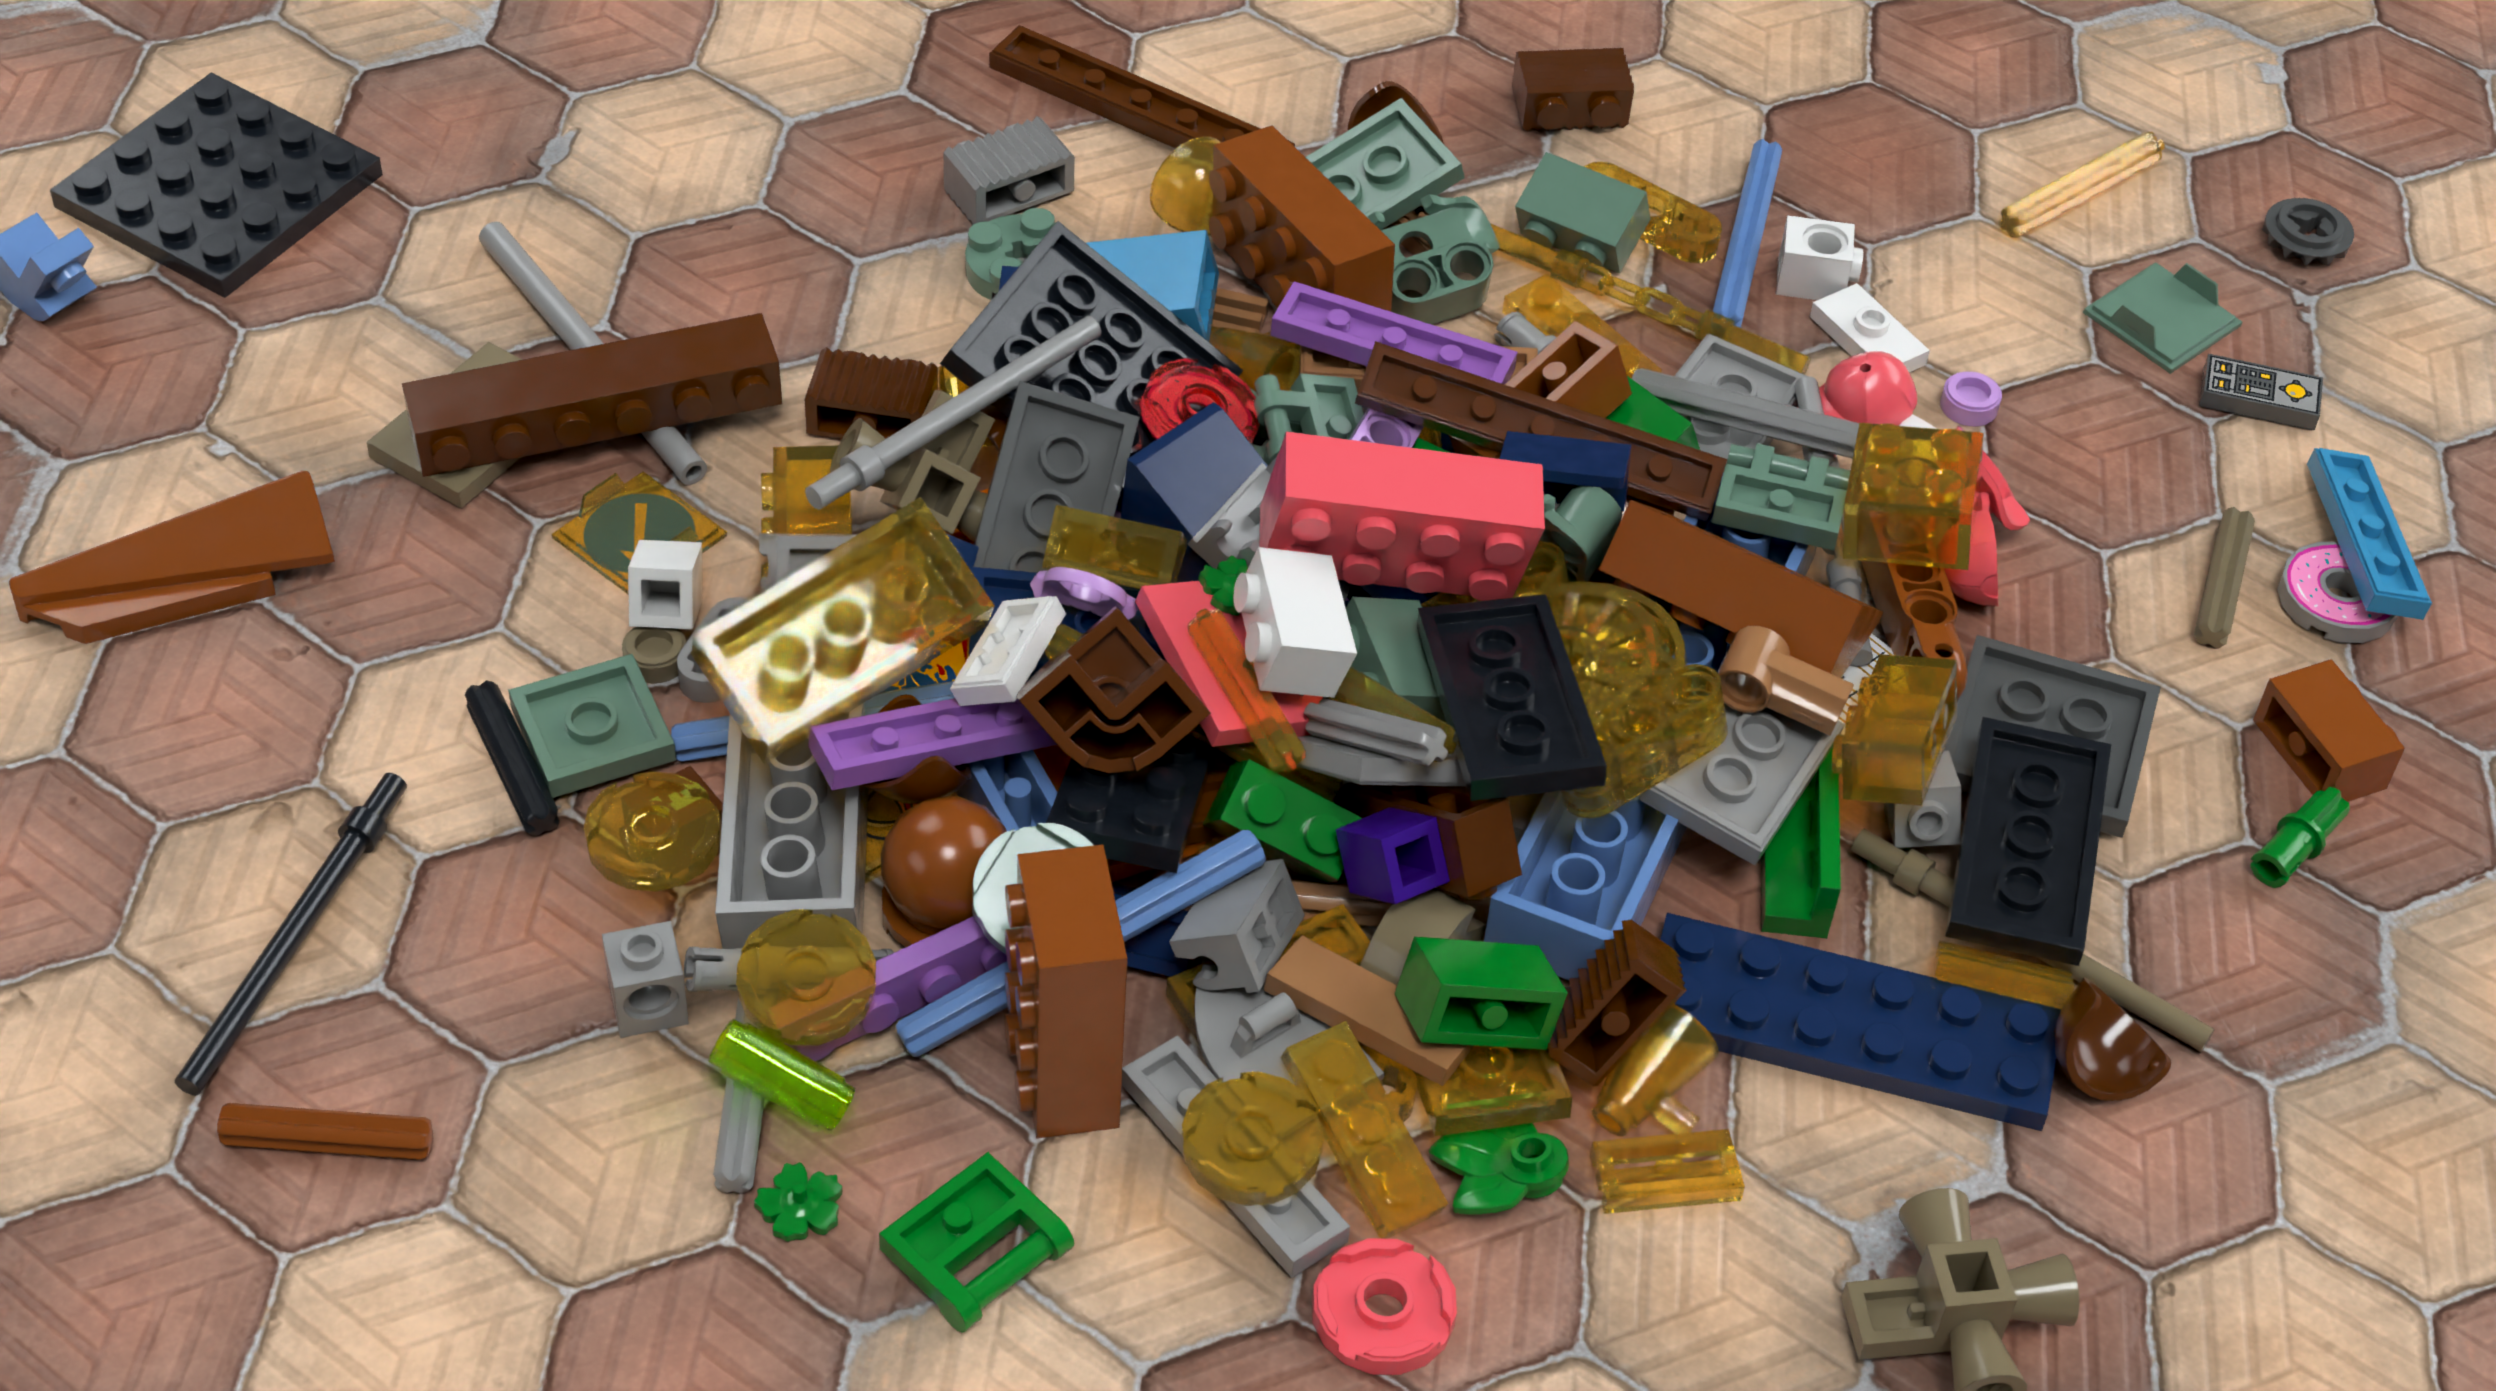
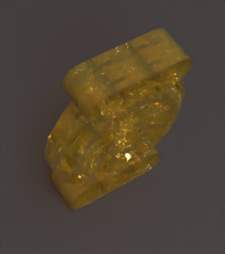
[1421,541,1728,818]

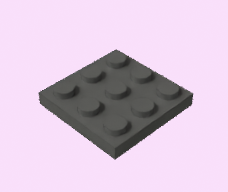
[1943,635,2161,838]

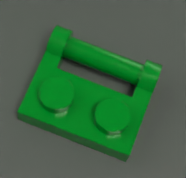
[879,1152,1075,1332]

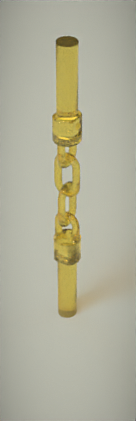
[1490,223,1811,375]

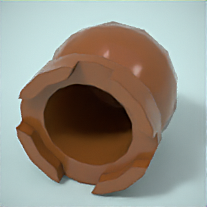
[880,795,1007,947]

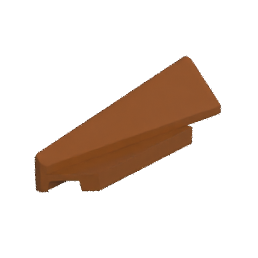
[9,471,335,644]

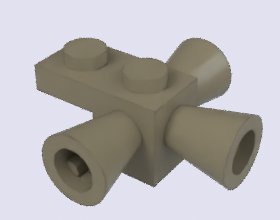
[830,390,995,542]
[1841,1188,2079,1391]

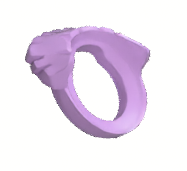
[1030,567,1138,620]

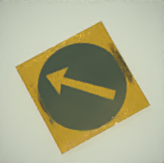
[552,471,727,595]

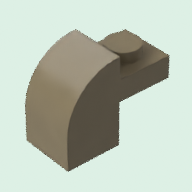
[1360,888,1487,985]

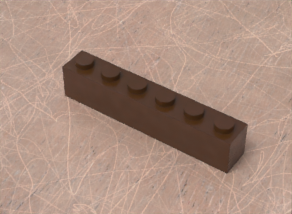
[402,313,782,477]

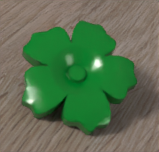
[1198,555,1248,616]
[754,1162,843,1241]

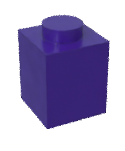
[1335,807,1450,904]

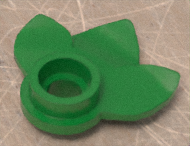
[1429,1110,1569,1215]

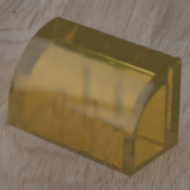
[1042,505,1188,590]

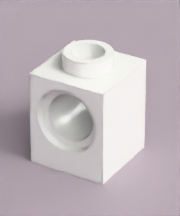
[1776,215,1863,300]

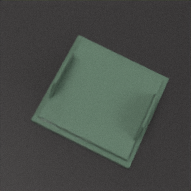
[2083,262,2243,374]

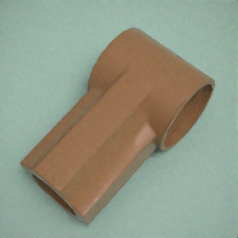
[1713,626,1854,736]

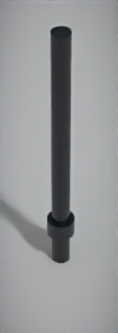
[174,773,407,1096]

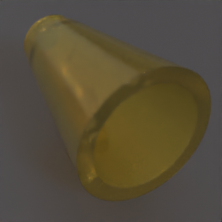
[1209,326,1300,392]
[1592,1004,1719,1140]

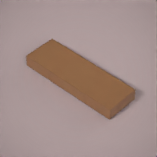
[1264,935,1475,1086]

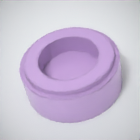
[1940,371,2002,427]

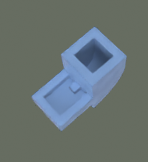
[0,212,97,321]

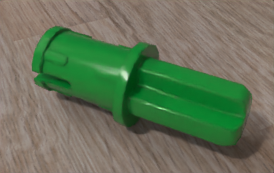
[2250,787,2350,888]

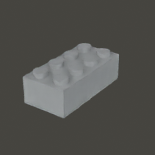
[715,697,869,950]

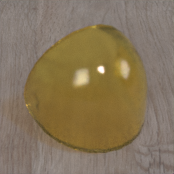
[1150,137,1221,236]

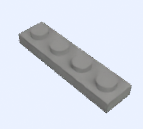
[1122,1035,1350,1278]

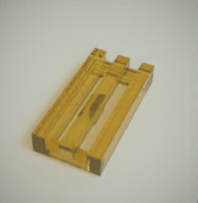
[1933,940,2075,1009]
[1590,1129,1745,1214]

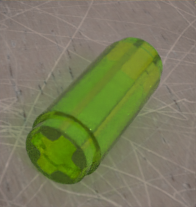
[708,1019,855,1131]

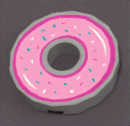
[2277,542,2398,643]

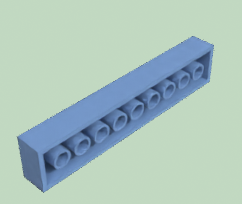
[1484,472,1817,980]

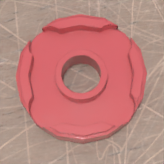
[1312,1238,1457,1375]

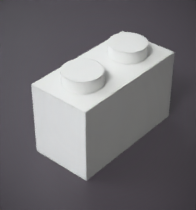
[1233,547,1357,698]

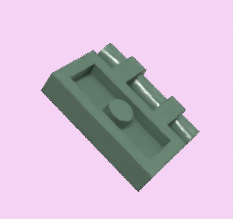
[1254,373,1364,463]
[1712,443,1852,550]

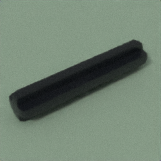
[465,680,560,836]

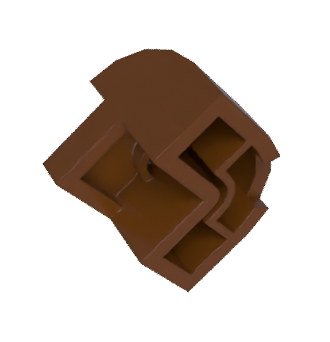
[1016,606,1211,773]

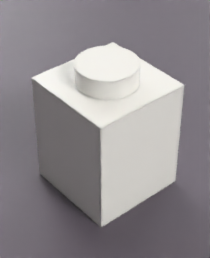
[628,540,702,629]

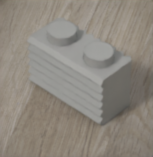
[943,116,1075,225]

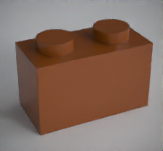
[2253,659,2405,802]

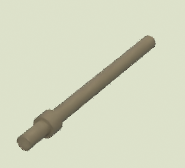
[1851,828,2215,1052]

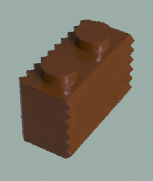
[1512,48,1634,132]
[805,347,938,439]
[1548,920,1687,1086]

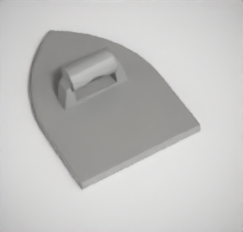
[1194,964,1384,1145]

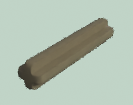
[2194,507,2255,648]

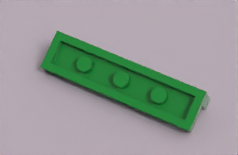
[1761,740,1841,939]

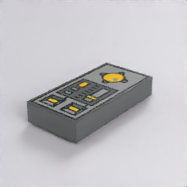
[2199,353,2323,430]

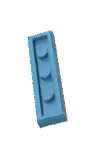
[2307,448,2432,620]

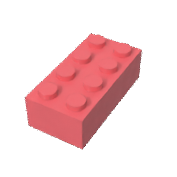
[1259,431,1545,601]

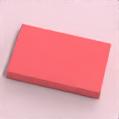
[1135,581,1323,747]

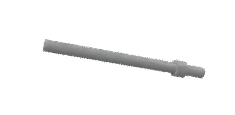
[805,316,1101,510]

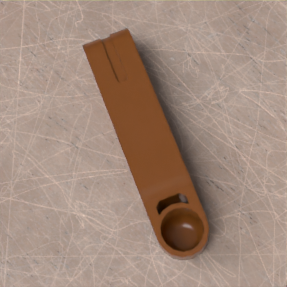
[1851,468,1968,705]

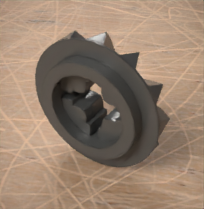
[2262,198,2354,266]

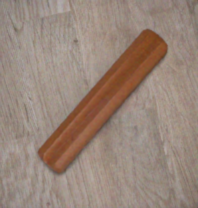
[217,1103,433,1160]

